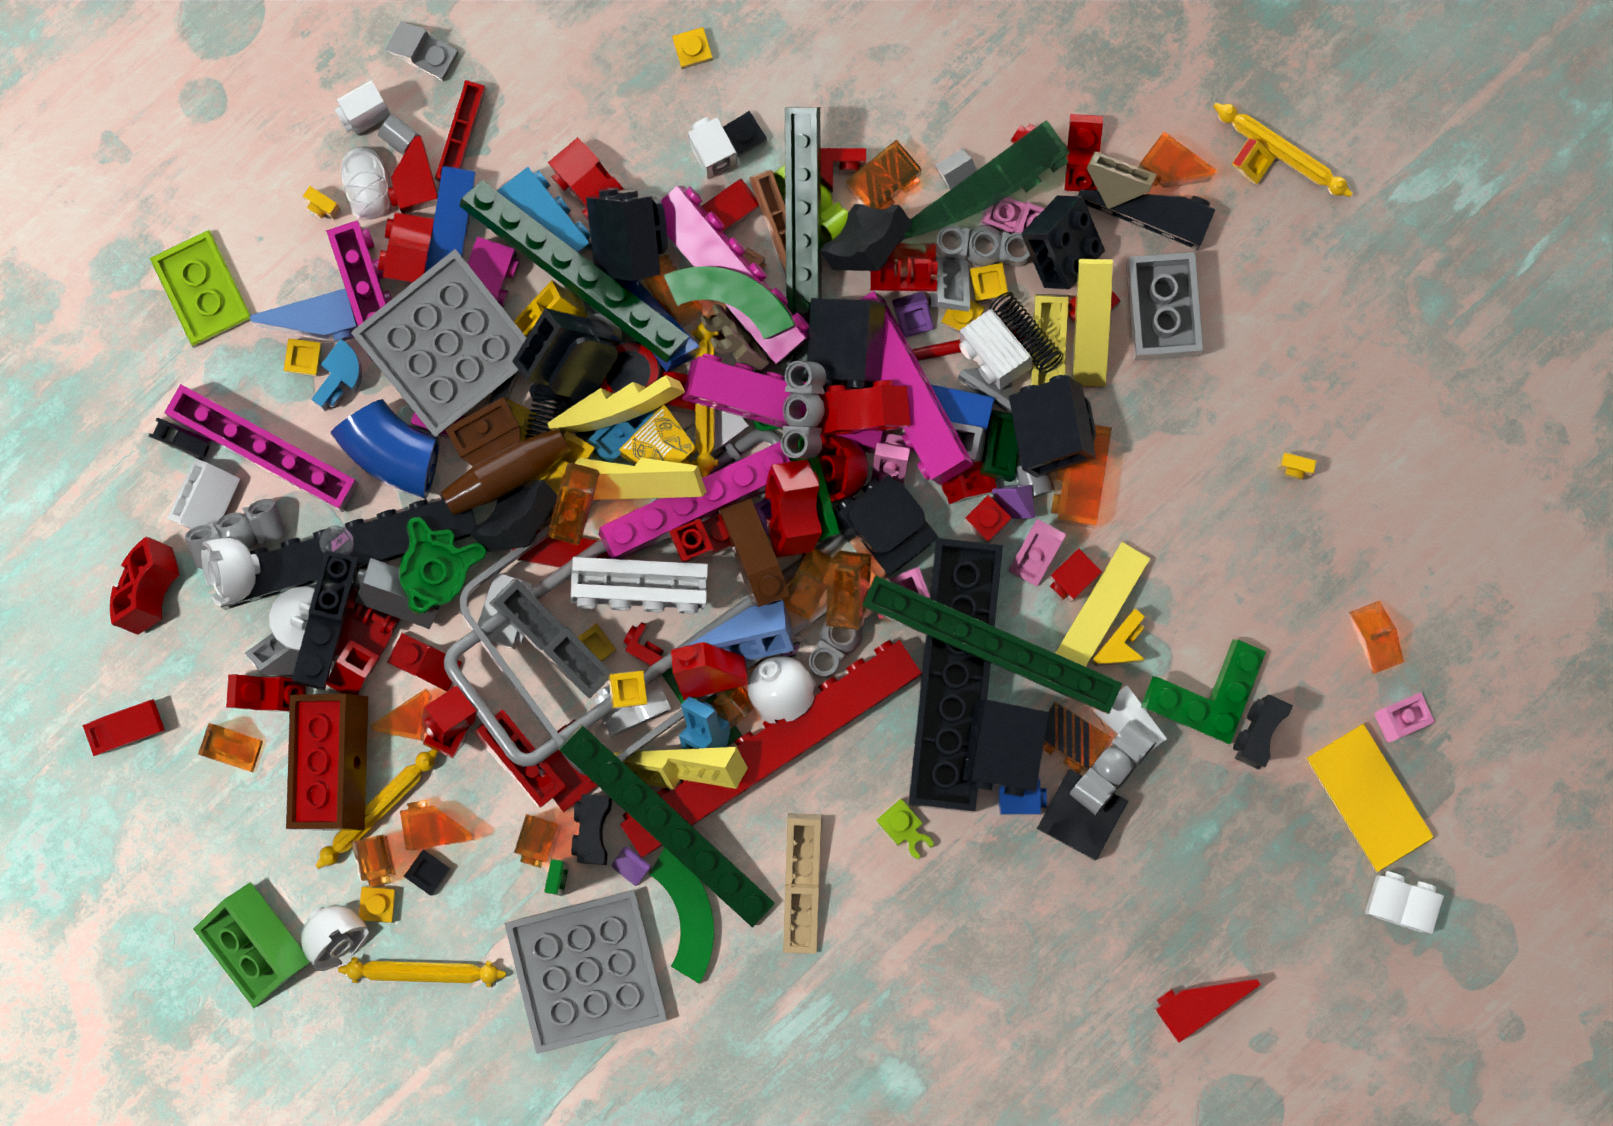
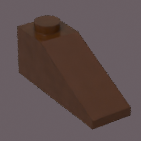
[719,498,790,607]

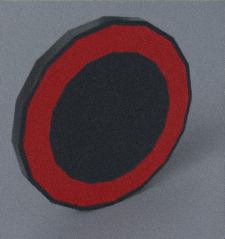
[599,341,662,394]

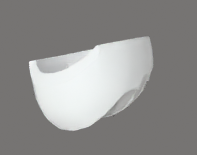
[341,147,392,221]

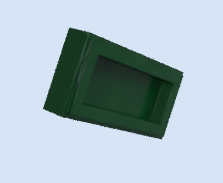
[980,410,1019,482]

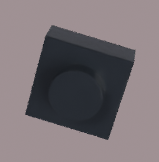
[723,111,767,157]

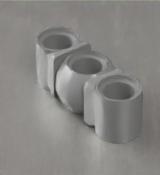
[936,225,1030,267]
[781,361,826,459]
[185,499,285,569]
[809,590,873,678]
[1069,721,1156,816]

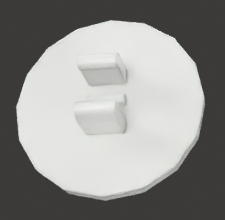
[269,586,315,651]

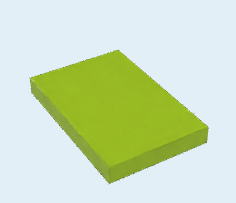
[149,230,251,348]

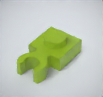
[876,799,934,859]

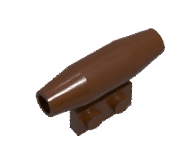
[441,397,571,515]

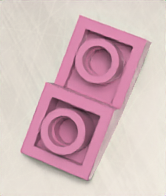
[980,191,1044,234]

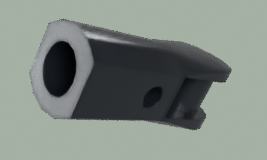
[148,418,211,461]

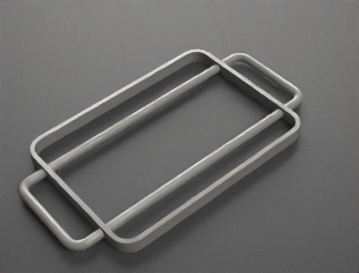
[444,424,844,776]

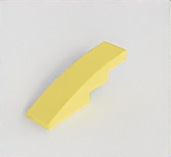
[1072,259,1113,386]
[547,375,685,434]
[1055,542,1150,667]

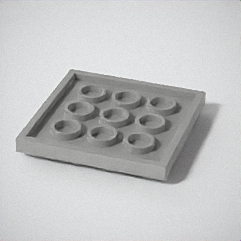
[350,249,526,437]
[504,890,668,1054]

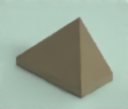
[1087,152,1157,209]

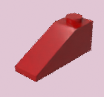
[473,709,566,808]
[1153,979,1261,1043]

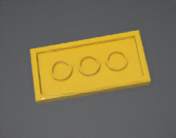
[1305,724,1434,872]

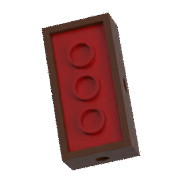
[286,694,368,831]

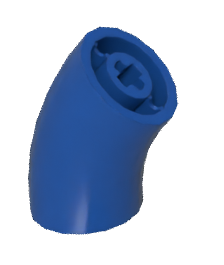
[330,399,440,499]

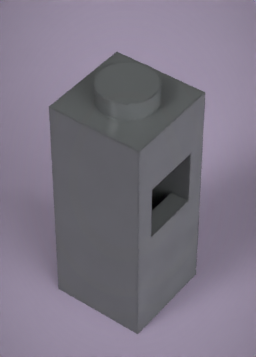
[353,558,440,629]

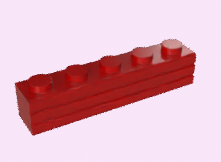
[435,80,486,182]

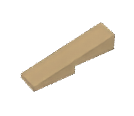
[783,813,821,954]

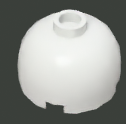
[201,538,260,606]
[747,656,816,724]
[301,906,370,971]

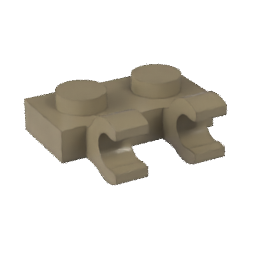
[700,304,769,371]

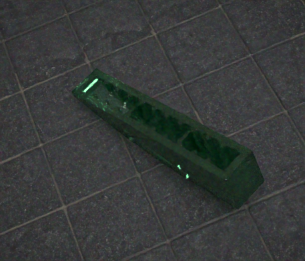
[904,120,1071,239]

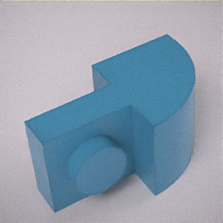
[311,338,362,411]
[586,411,655,463]
[678,696,730,749]

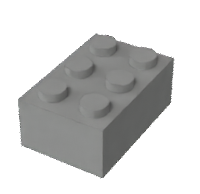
[1126,252,1203,361]

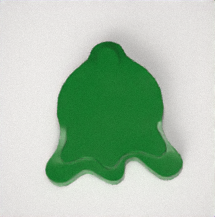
[398,517,487,615]

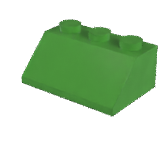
[193,882,310,1008]

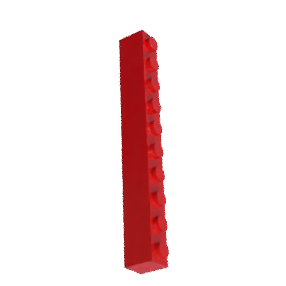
[620,639,922,858]

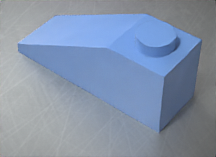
[250,288,358,342]
[688,600,794,661]

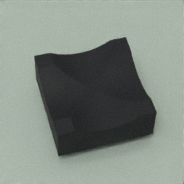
[819,204,913,271]
[470,479,560,552]
[1233,694,1293,770]
[1037,769,1129,861]
[571,794,612,865]

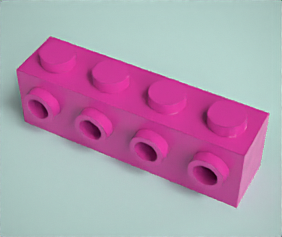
[326,220,392,361]

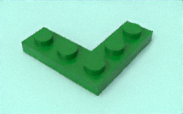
[1141,639,1266,745]

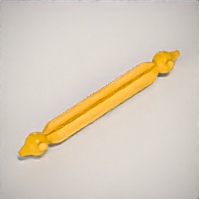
[1213,102,1353,197]
[691,316,719,478]
[315,749,438,869]
[338,957,506,987]

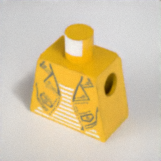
[619,405,701,474]

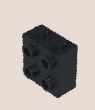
[1021,195,1105,289]

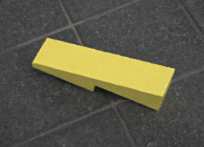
[1030,294,1069,386]
[566,458,707,500]
[613,747,748,789]

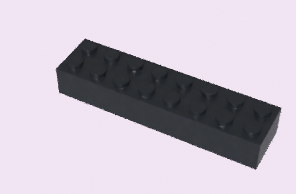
[907,538,1003,813]

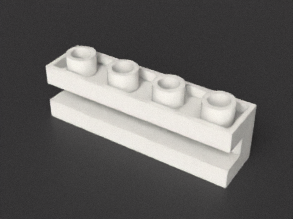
[570,557,708,614]

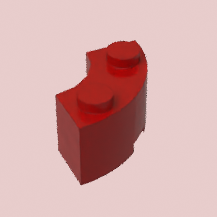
[547,137,625,221]
[378,212,434,282]
[816,380,911,435]
[765,459,822,558]
[110,536,180,635]

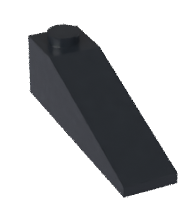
[1078,189,1216,251]

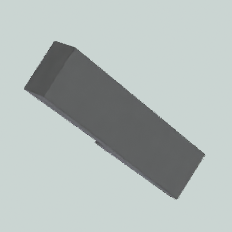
[489,579,613,698]

